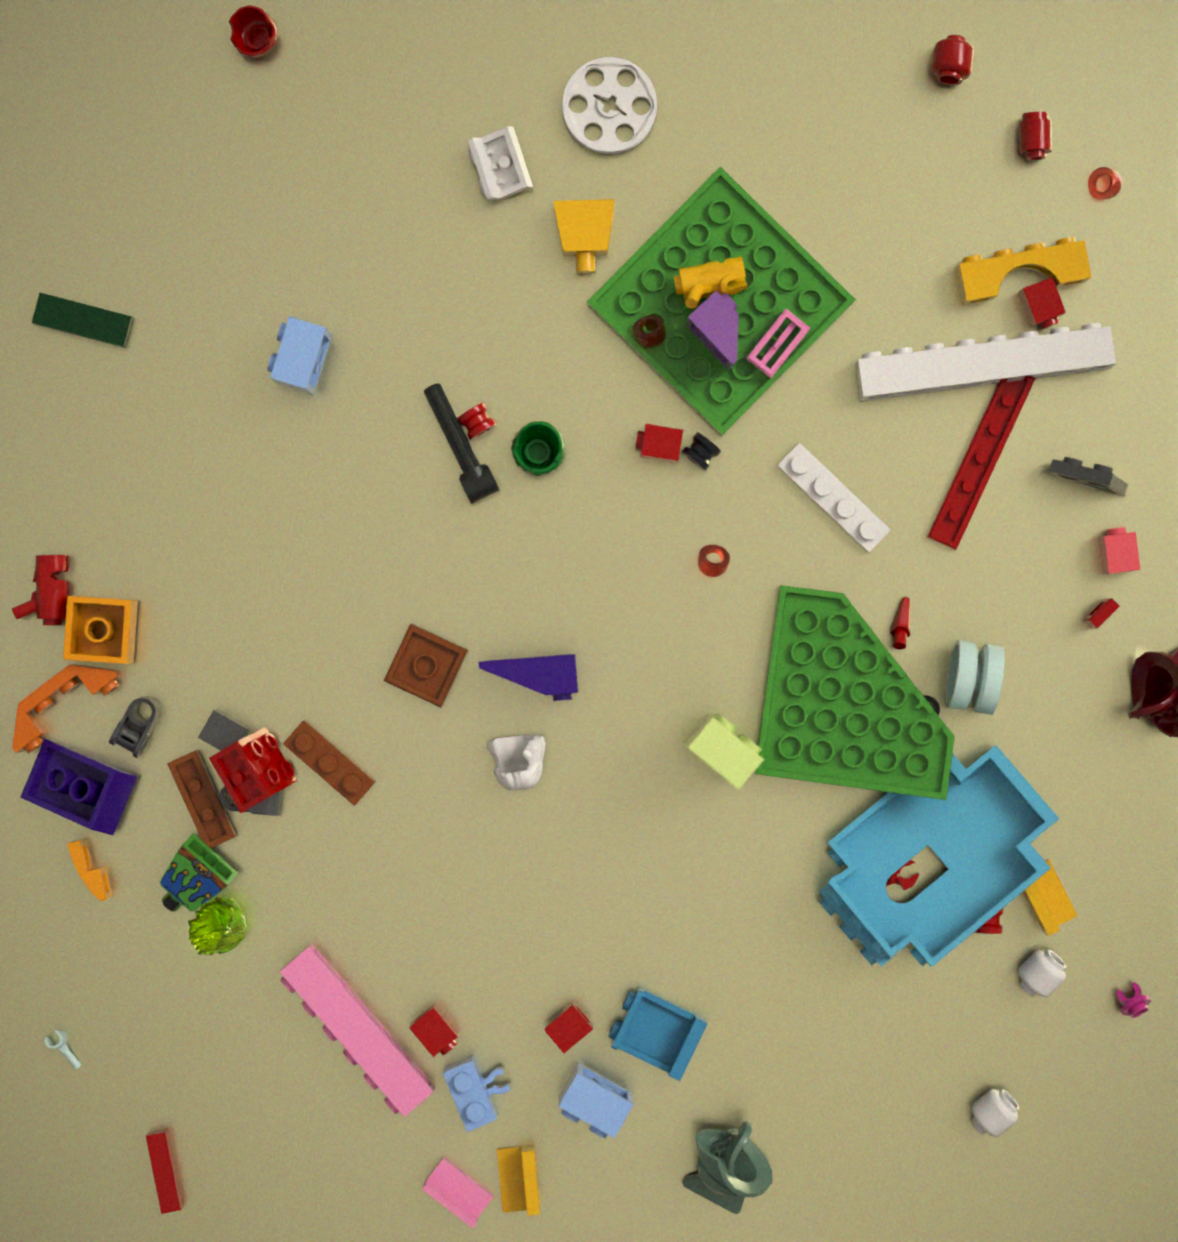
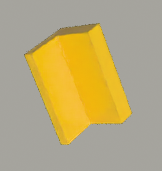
[1023,859,1078,936]
[497,1145,540,1216]

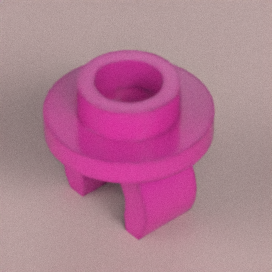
[1117,982,1151,1018]

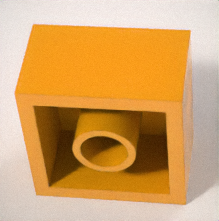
[63,596,138,664]

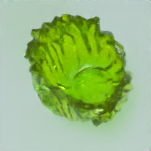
[188,895,247,955]

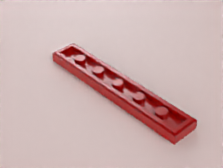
[927,376,1036,550]

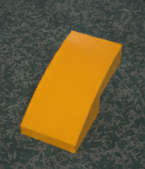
[67,838,112,901]

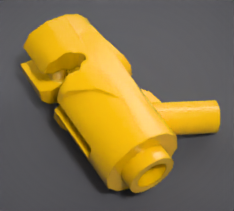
[674,256,747,309]

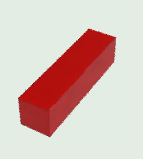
[146,1129,184,1214]

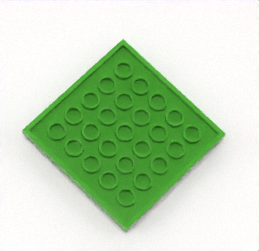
[587,166,856,436]

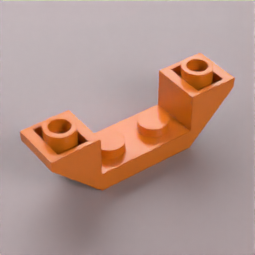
[12,664,123,754]

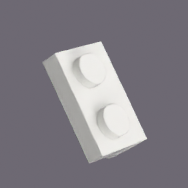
[468,126,533,200]

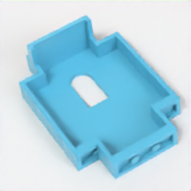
[819,745,1059,968]

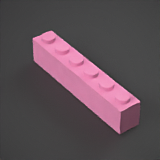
[280,944,435,1117]

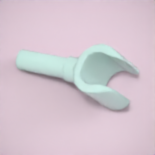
[44,1030,81,1070]

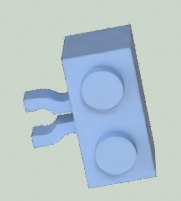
[443,1055,511,1132]

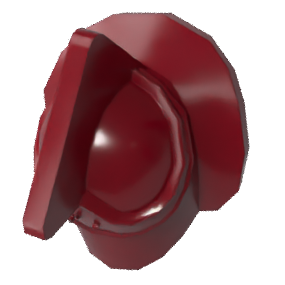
[1127,648,1178,737]

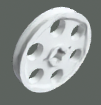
[562,57,657,154]

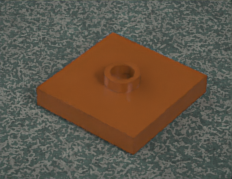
[384,623,468,708]

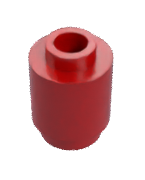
[1019,112,1052,160]

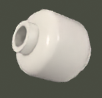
[1018,949,1066,997]
[971,1089,1019,1137]

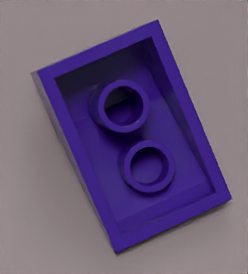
[478,654,578,701]
[20,739,137,835]

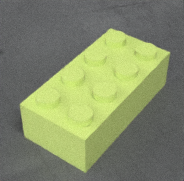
[683,713,764,790]

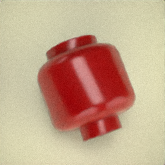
[930,35,975,85]

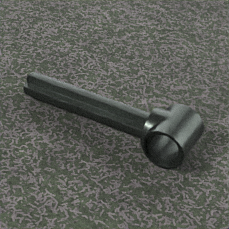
[424,383,499,504]

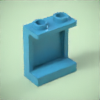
[608,986,708,1081]

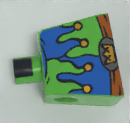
[160,833,238,912]

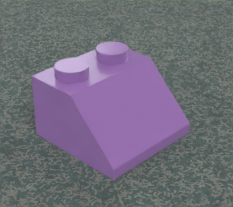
[685,291,739,371]

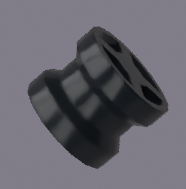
[681,432,721,471]

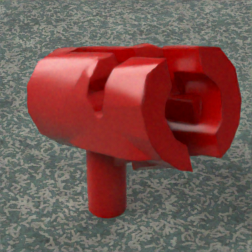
[12,555,69,625]

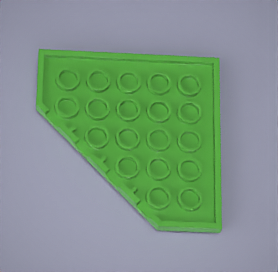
[755,585,955,800]

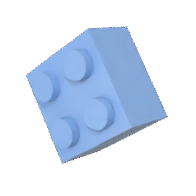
[267,316,332,395]
[558,1063,634,1139]

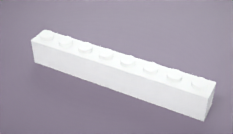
[855,323,1116,401]

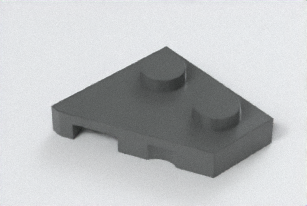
[1049,457,1128,497]

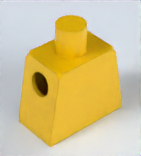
[554,199,614,274]

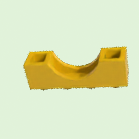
[955,237,1092,305]

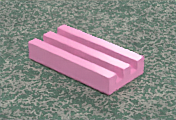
[746,309,810,379]

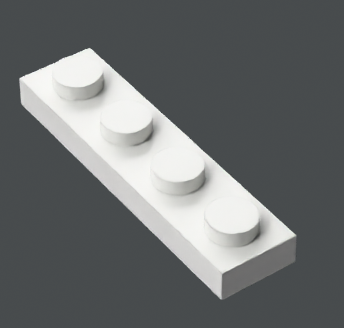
[777,442,891,553]

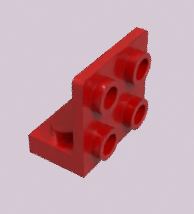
[209,727,297,813]

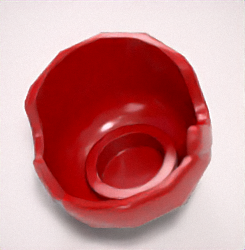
[229,5,278,58]

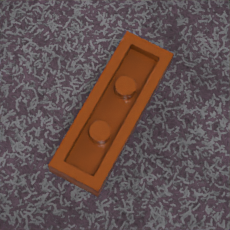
[283,720,376,806]
[167,750,237,848]

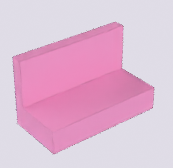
[422,1157,494,1228]

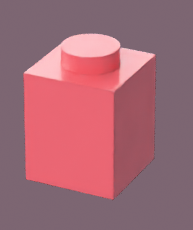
[1098,527,1141,574]

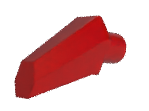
[890,597,911,650]

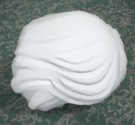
[486,735,546,791]

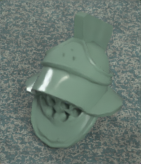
[682,1121,772,1214]

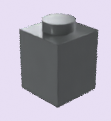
[198,709,251,751]

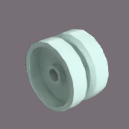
[946,640,1005,715]

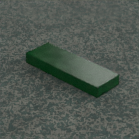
[32,292,133,348]

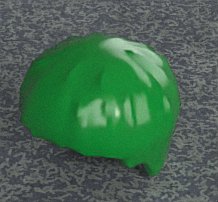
[511,421,566,476]

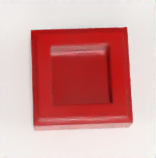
[1084,598,1120,629]

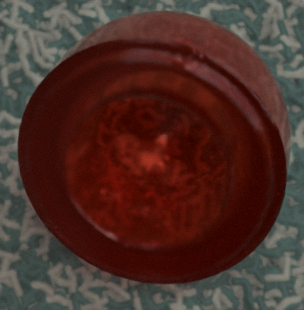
[1088,167,1122,199]
[633,315,666,348]
[697,545,730,577]

